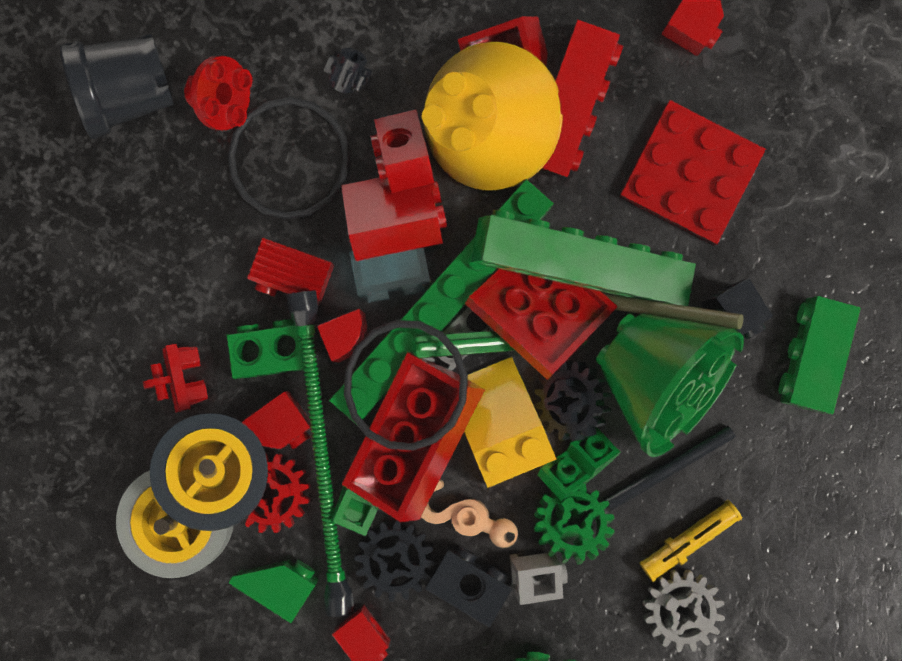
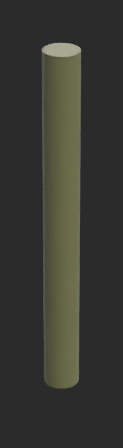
[605,294,744,329]

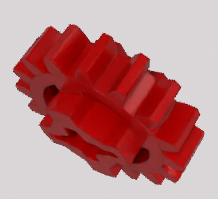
[245,453,311,533]

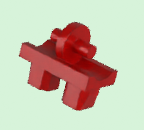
[143,344,208,413]

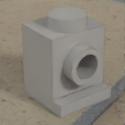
[509,553,567,605]

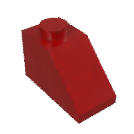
[662,0,724,57]
[242,391,311,450]

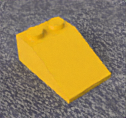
[464,357,556,488]

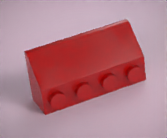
[342,352,485,522]

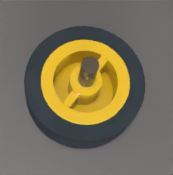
[150,414,268,531]

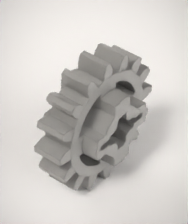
[642,569,725,652]

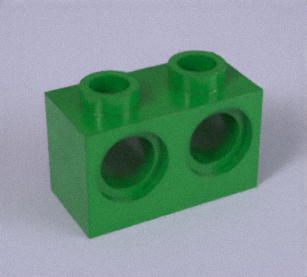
[227,319,305,379]

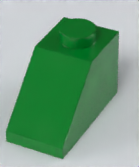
[229,560,319,623]

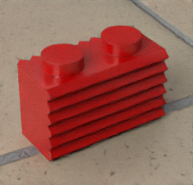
[248,238,335,306]

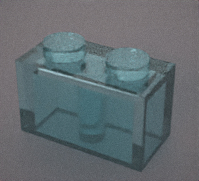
[349,248,431,303]

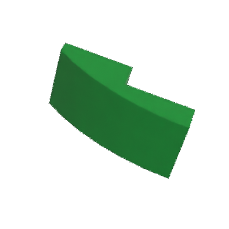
[538,427,620,502]

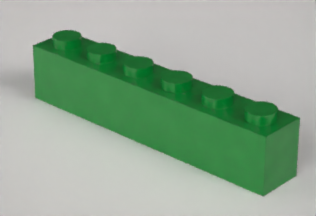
[470,210,696,306]

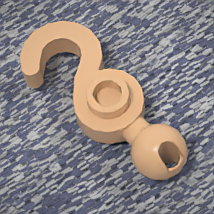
[421,480,518,548]

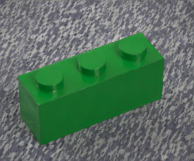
[778,296,861,414]

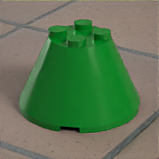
[596,314,744,457]

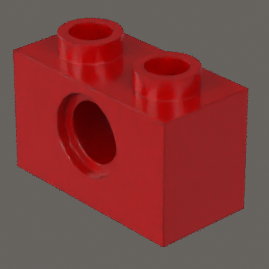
[370,110,434,193]

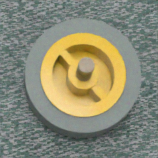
[116,470,234,578]

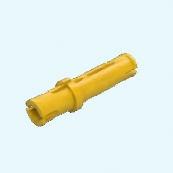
[639,500,742,582]

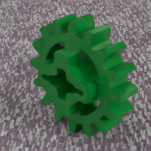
[533,484,615,565]

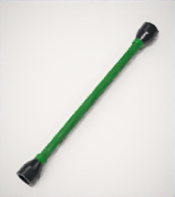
[286,290,355,617]

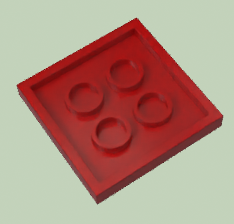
[619,100,766,246]
[465,269,618,380]

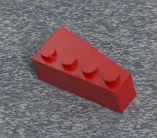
[543,20,623,177]

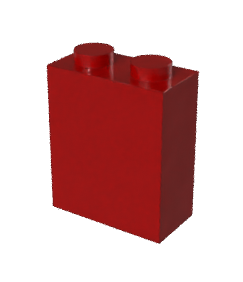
[341,178,447,261]

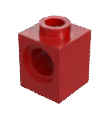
[332,605,391,661]

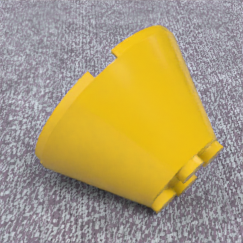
[422,42,563,190]

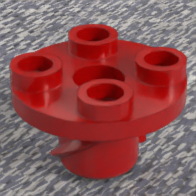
[184,56,253,130]

